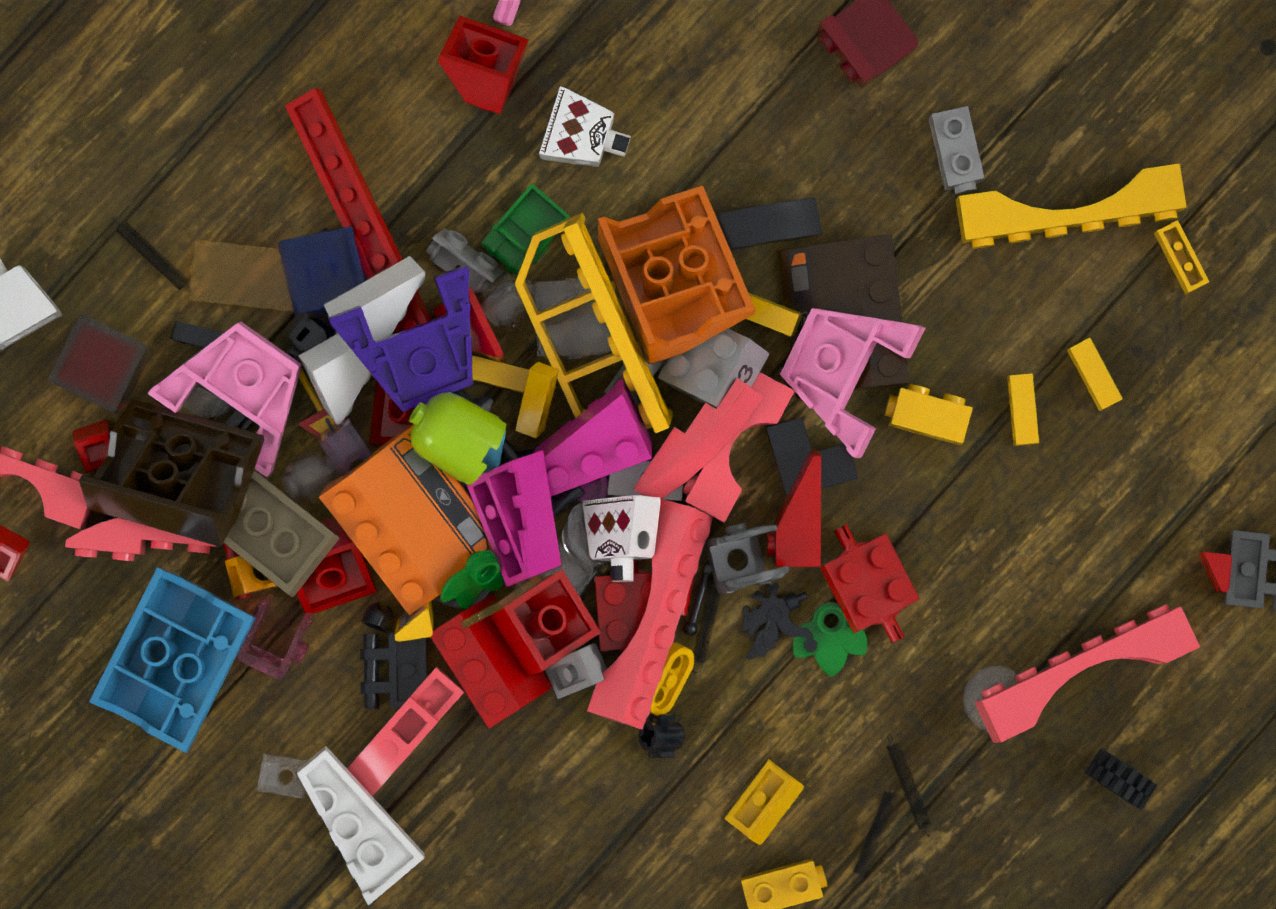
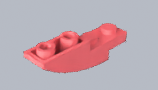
[65,518,219,561]
[347,667,465,797]

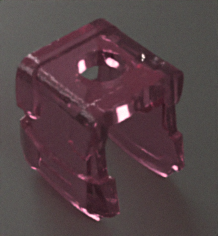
[236,593,315,679]

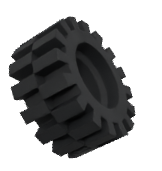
[1084,748,1158,810]

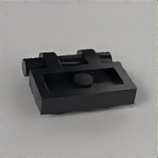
[360,633,428,709]

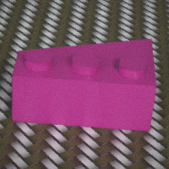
[535,377,653,497]
[466,450,561,587]

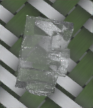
[257,753,308,799]

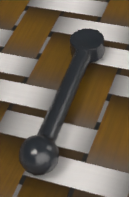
[683,560,712,636]

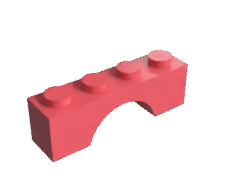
[682,372,795,524]
[0,446,92,530]

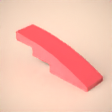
[633,378,765,499]

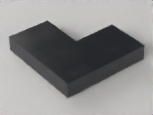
[766,417,858,498]

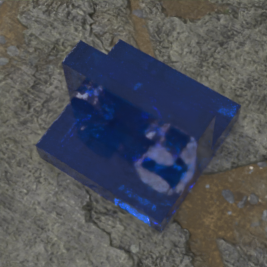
[277,227,365,316]

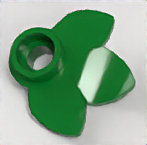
[440,550,504,610]
[793,602,867,677]

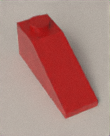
[766,450,821,567]

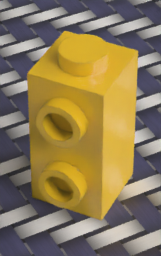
[884,384,973,446]
[740,858,828,909]

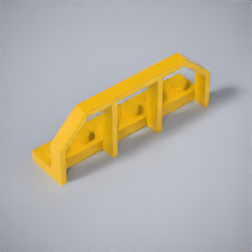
[514,212,674,433]

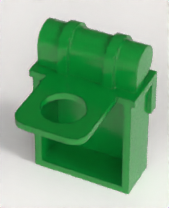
[480,183,571,276]

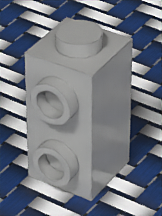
[929,106,984,195]

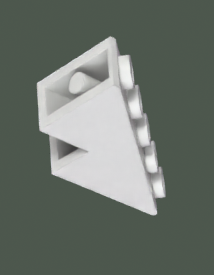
[299,256,425,425]

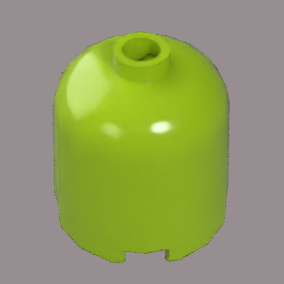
[409,392,506,485]

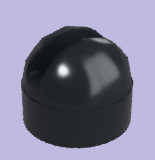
[361,602,394,633]

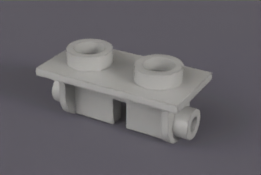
[426,228,504,296]

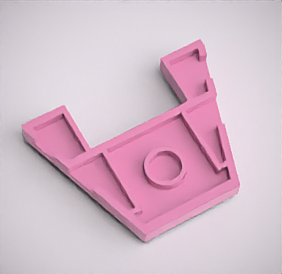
[780,308,925,458]
[148,321,302,477]

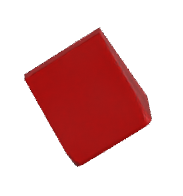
[73,419,111,473]
[0,525,30,582]
[1198,552,1232,592]

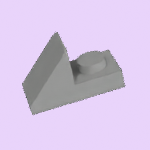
[545,643,607,699]

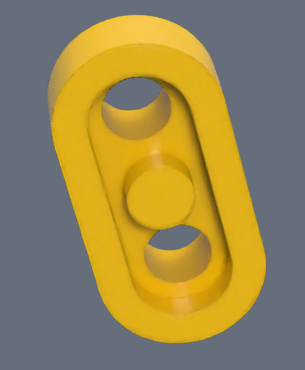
[650,642,694,716]

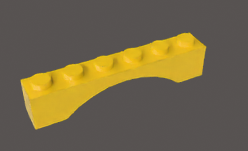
[956,163,1187,249]

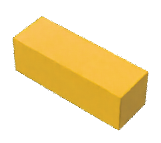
[1154,220,1210,295]
[746,292,803,336]
[1067,338,1123,411]
[472,355,529,394]
[515,362,559,438]
[1007,373,1039,446]

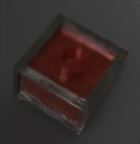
[47,313,154,416]

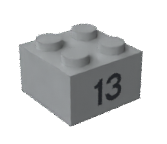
[658,329,770,409]

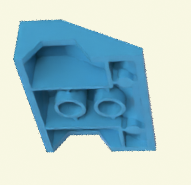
[89,567,256,753]

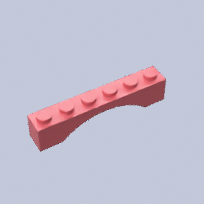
[587,499,713,730]
[974,604,1200,743]

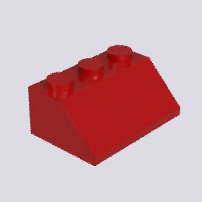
[431,594,553,729]

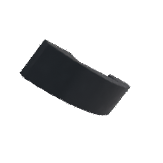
[716,198,822,251]

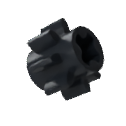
[638,714,685,758]

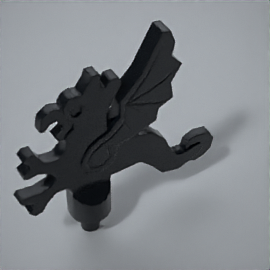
[741,583,818,660]

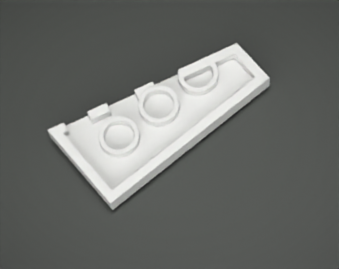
[297,746,425,906]

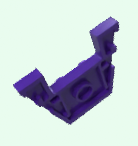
[328,265,473,412]

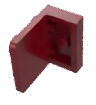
[817,0,918,89]

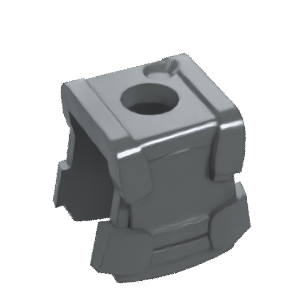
[705,523,789,594]

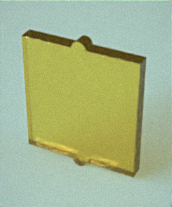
[460,575,541,629]

